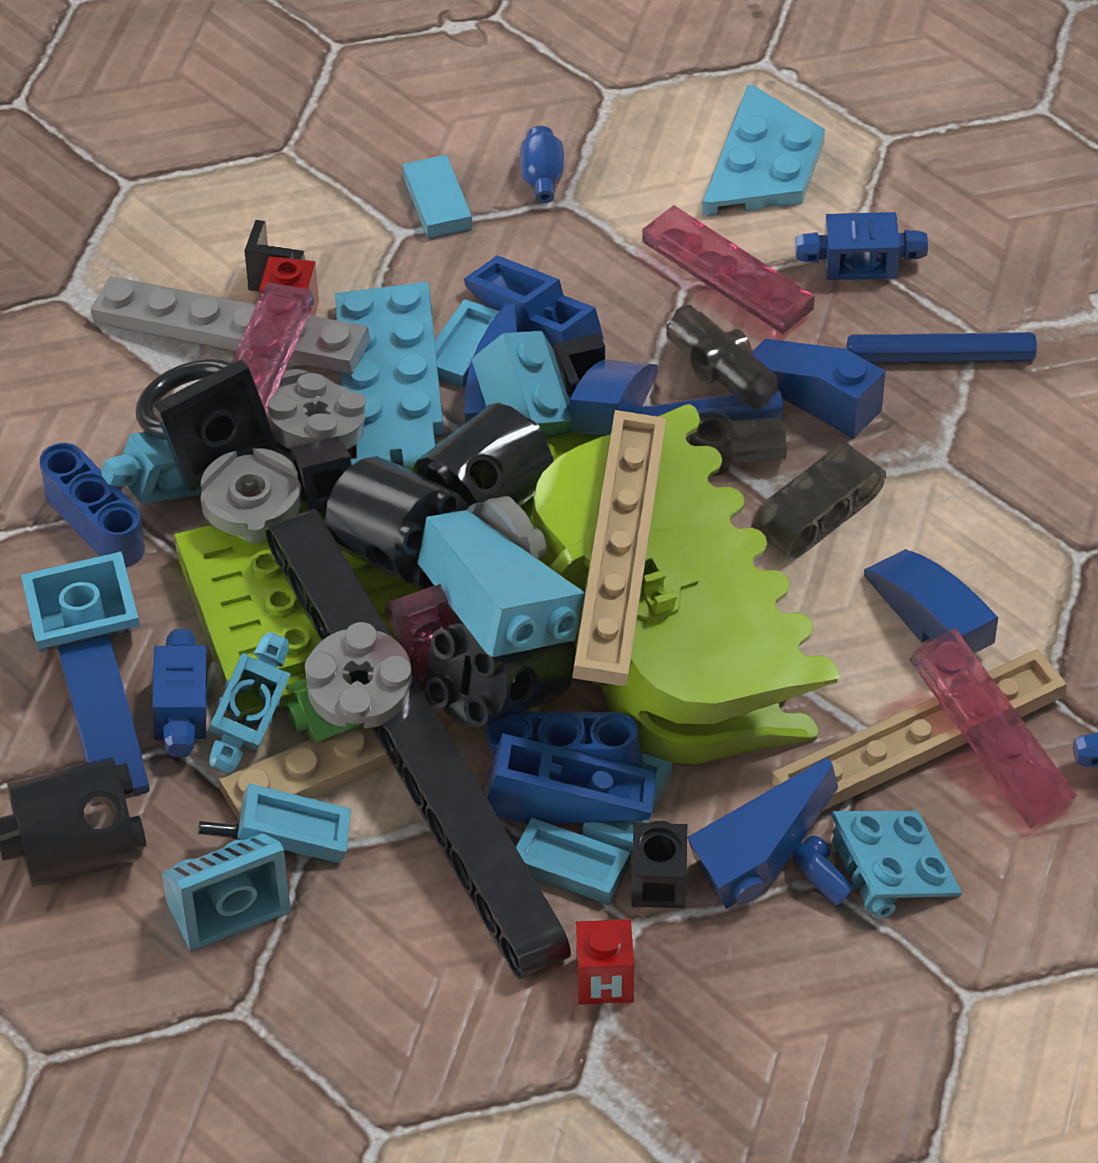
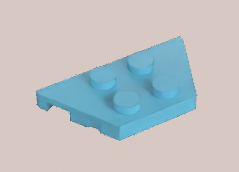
[703,85,825,216]

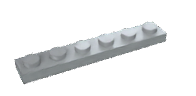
[90,276,371,374]

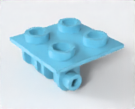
[831,811,962,919]

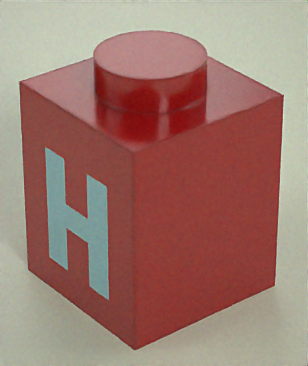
[576,919,634,1005]

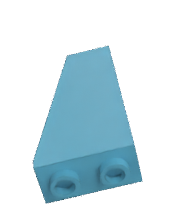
[418,510,585,657]

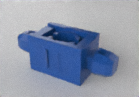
[795,212,928,280]
[152,629,207,757]

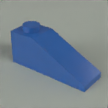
[737,339,886,439]
[484,733,657,824]
[687,757,838,909]

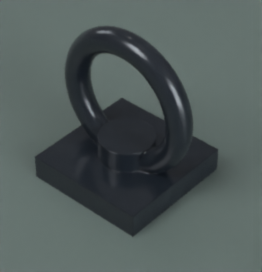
[135,359,278,491]

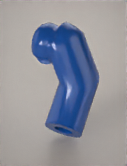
[792,836,855,906]

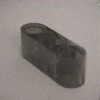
[751,443,886,560]

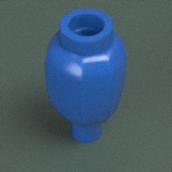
[519,126,564,203]

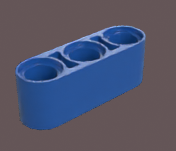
[40,443,145,567]
[485,712,643,768]

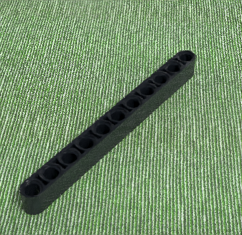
[265,508,571,979]

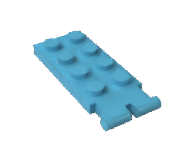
[335,282,444,471]

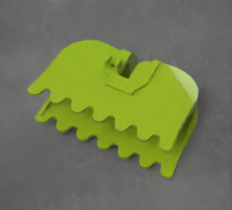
[530,404,840,765]

